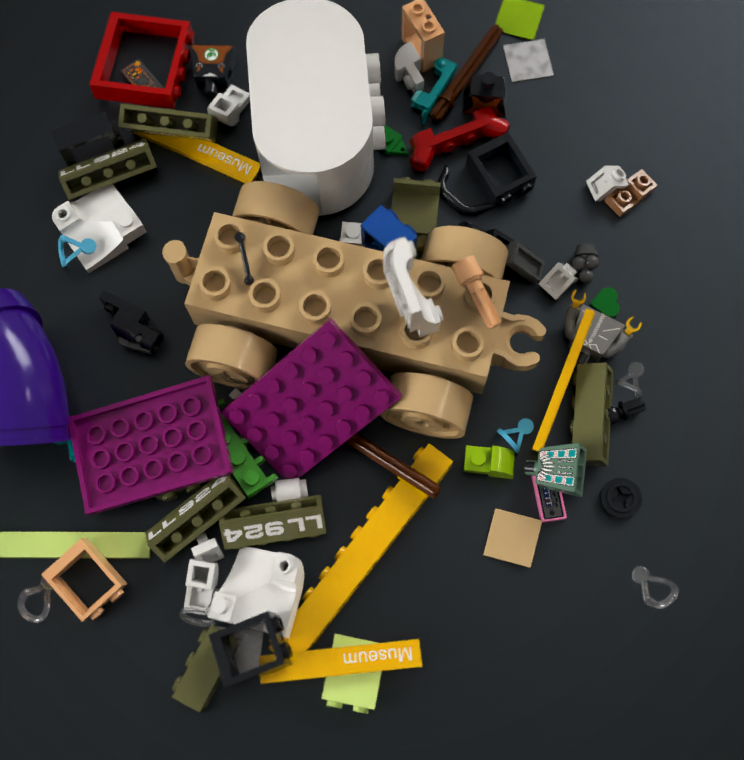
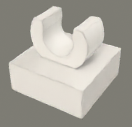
[191,533,225,562]

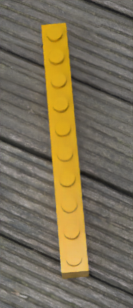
[268,443,453,652]

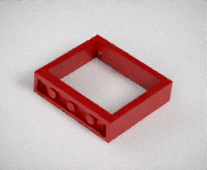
[89,12,195,109]

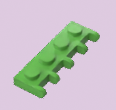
[218,399,278,499]

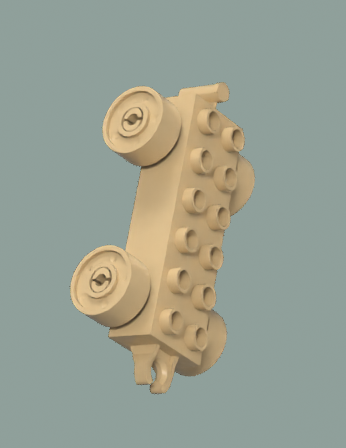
[162,181,546,439]

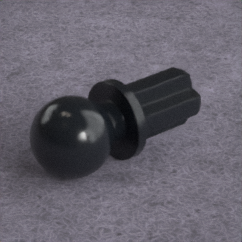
[608,397,646,425]

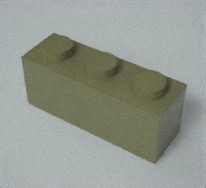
[172,624,242,713]

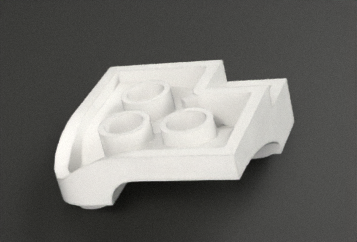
[52,184,146,273]
[383,237,443,337]
[208,546,304,639]

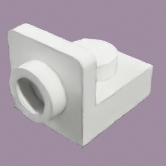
[586,166,629,201]
[339,222,364,247]
[539,262,579,300]

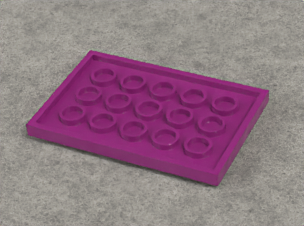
[221,318,402,479]
[69,375,234,516]

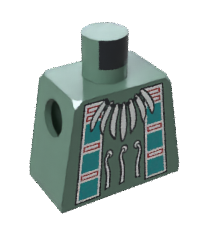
[524,443,587,497]

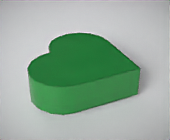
[589,287,620,319]

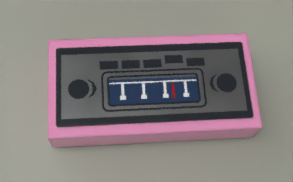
[531,476,567,523]

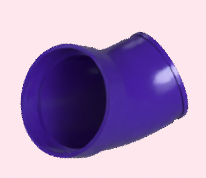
[0,288,71,446]

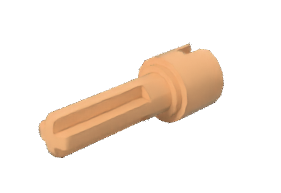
[451,255,501,329]

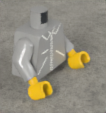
[564,289,642,365]

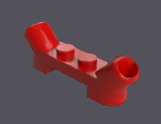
[409,107,510,172]

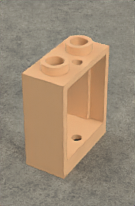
[401,0,445,72]
[41,538,127,622]

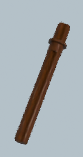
[430,24,503,121]
[343,433,441,498]

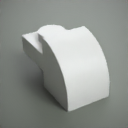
[395,42,424,93]
[207,85,250,127]
[183,559,219,614]

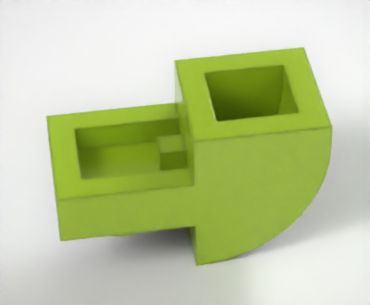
[464,445,515,479]

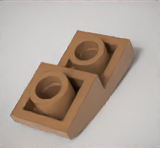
[605,169,658,217]

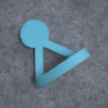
[58,235,96,267]
[496,418,534,454]

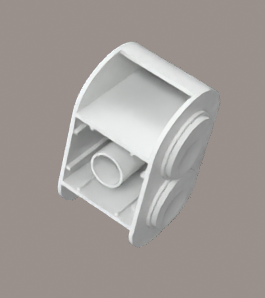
[246,0,386,216]

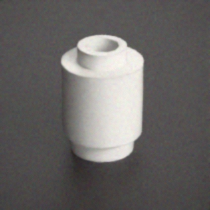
[271,477,308,501]

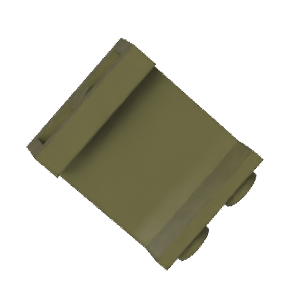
[391,177,441,243]

